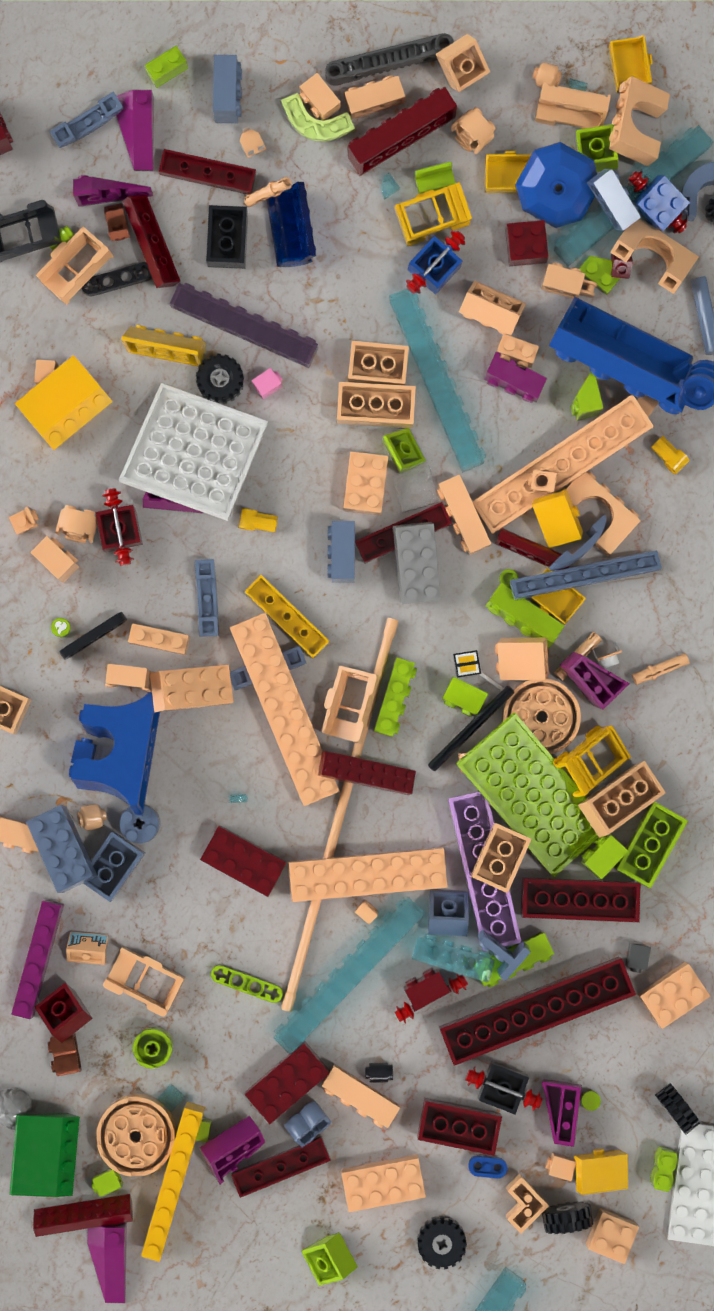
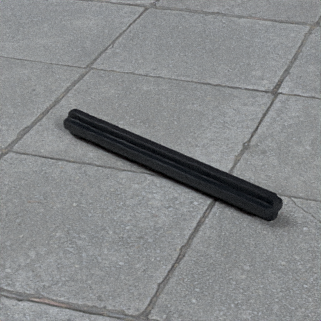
[428,686,514,771]

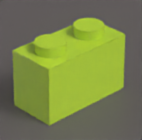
[145,45,188,88]

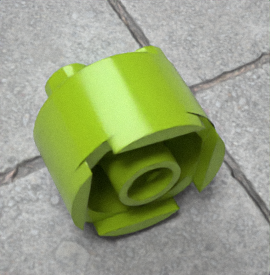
[132,1027,174,1069]

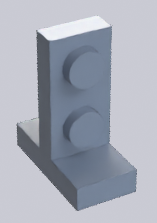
[478,929,531,981]

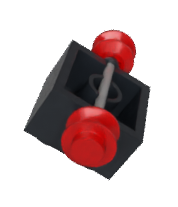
[465,1061,543,1115]

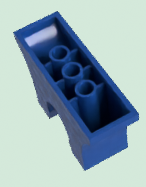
[69,692,160,816]

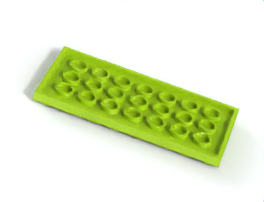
[456,712,599,877]

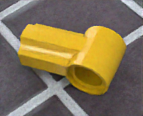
[651,436,690,475]
[238,508,278,533]

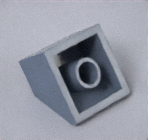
[428,890,469,936]

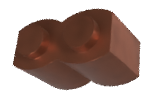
[48,1033,82,1076]

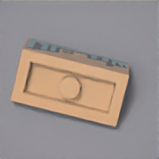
[66,931,108,965]

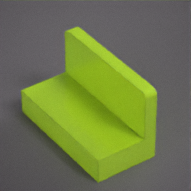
[414,162,455,194]

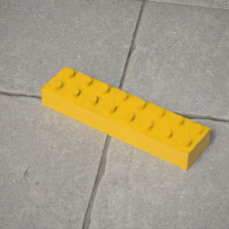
[244,575,330,659]

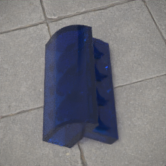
[266,181,316,267]

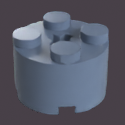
[120,805,161,843]

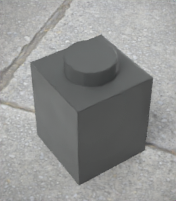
[625,943,651,973]

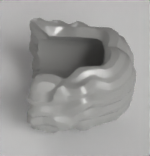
[0,1088,33,1130]

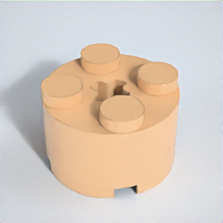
[451,107,496,154]
[55,505,98,543]

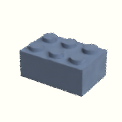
[213,55,242,124]
[327,521,355,583]
[83,831,145,902]

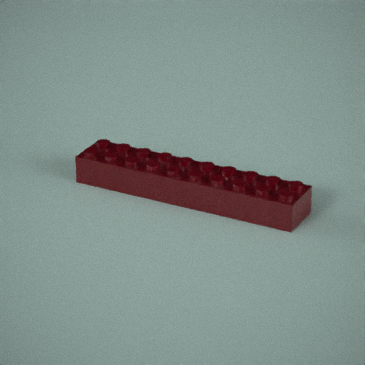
[439,956,636,1066]

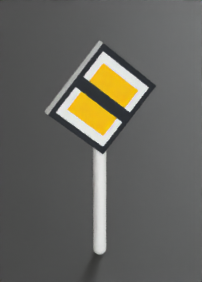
[453,650,504,691]

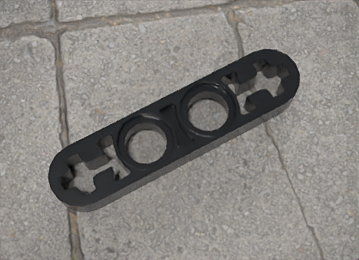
[82,262,152,297]
[59,612,127,660]

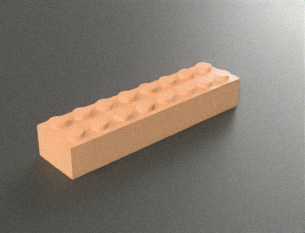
[288,847,447,902]

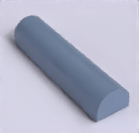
[691,276,714,355]

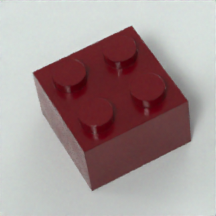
[505,220,549,267]
[35,983,93,1043]

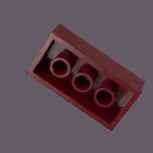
[200,825,287,897]
[244,1041,330,1125]
[417,1097,502,1156]

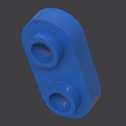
[468,1155,508,1179]

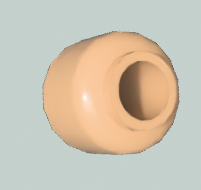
[533,62,562,88]
[77,804,107,831]

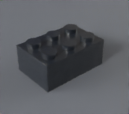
[206,205,248,269]

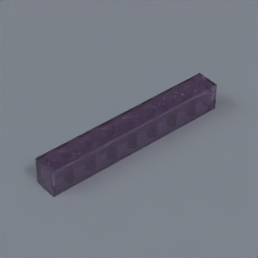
[170,283,318,368]

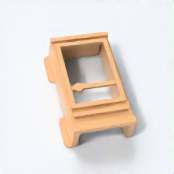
[535,82,611,129]
[36,227,114,305]
[105,664,154,693]
[321,666,381,744]
[103,946,185,1017]

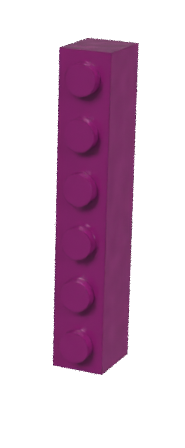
[11,899,64,1020]

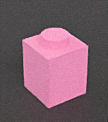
[252,368,283,399]

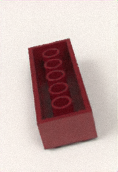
[348,87,457,176]
[521,878,641,923]

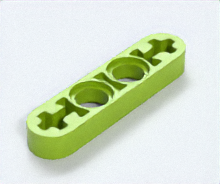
[211,965,283,1003]

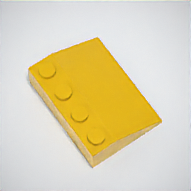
[121,325,206,366]
[14,355,113,450]

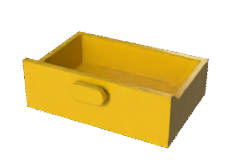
[609,35,653,93]
[485,151,531,193]
[532,488,583,548]
[528,567,586,625]
[574,1148,628,1195]

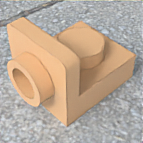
[9,506,39,535]

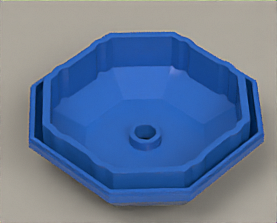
[515,142,597,228]

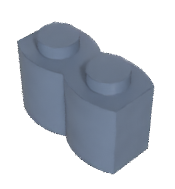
[285,1100,331,1147]

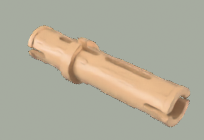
[244,177,292,207]
[553,632,602,681]
[632,653,690,685]

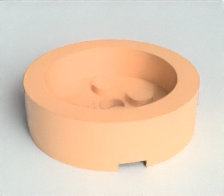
[502,678,581,754]
[96,1094,177,1177]

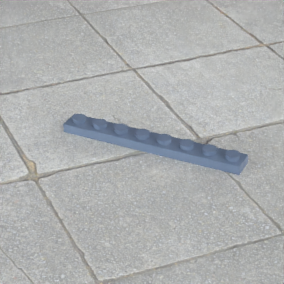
[510,550,662,600]

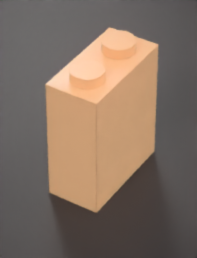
[495,637,549,680]

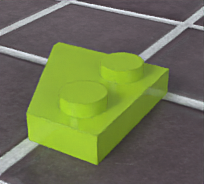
[579,256,621,295]

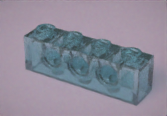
[412,934,495,982]

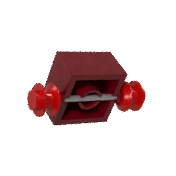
[95,488,143,566]
[395,967,468,1024]

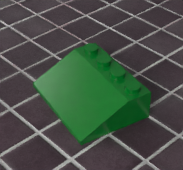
[9,1113,80,1197]

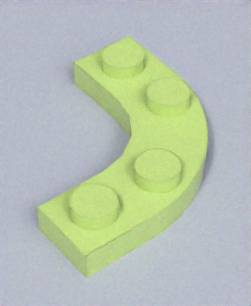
[281,93,355,142]

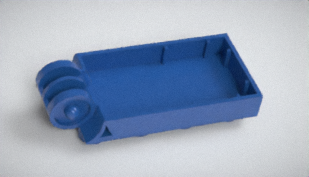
[549,297,714,415]

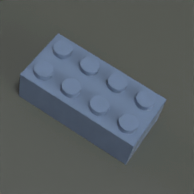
[26,805,98,893]

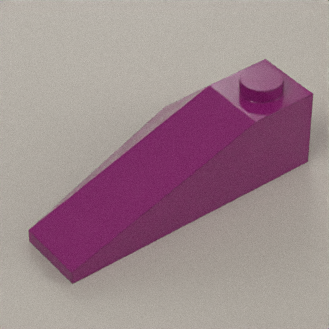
[116,90,154,171]
[73,175,153,207]
[87,1223,127,1303]

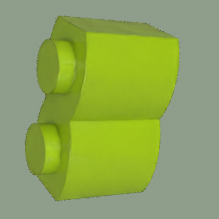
[650,1146,677,1192]

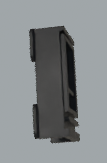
[0,200,62,262]

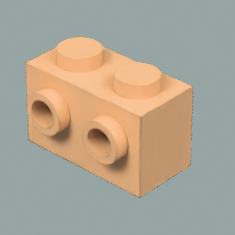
[299,73,341,121]
[497,335,539,369]

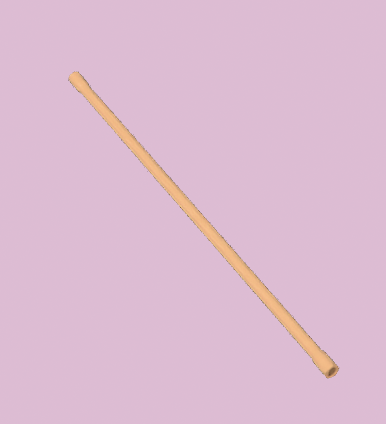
[281,618,399,1012]

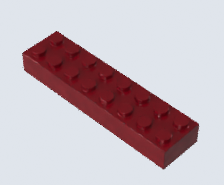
[159,149,256,195]
[122,195,181,288]
[355,502,452,564]
[318,751,416,795]
[231,1136,331,1198]
[33,1194,133,1237]

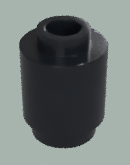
[365,1063,393,1083]

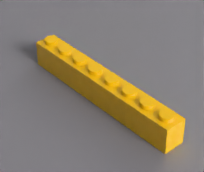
[141,1101,206,1262]

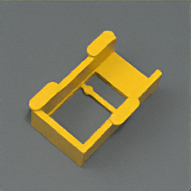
[394,182,472,246]
[553,725,631,797]

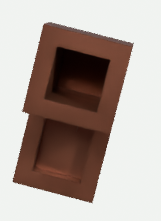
[104,203,130,241]

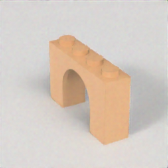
[609,76,670,166]
[610,218,699,294]
[567,471,641,556]

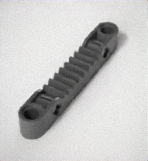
[325,33,454,86]

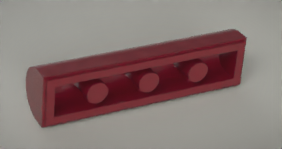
[495,528,569,571]

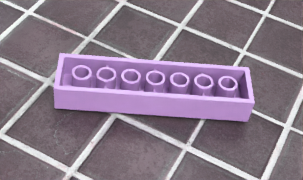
[448,792,521,951]

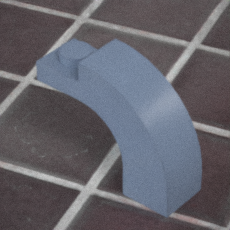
[681,162,714,221]

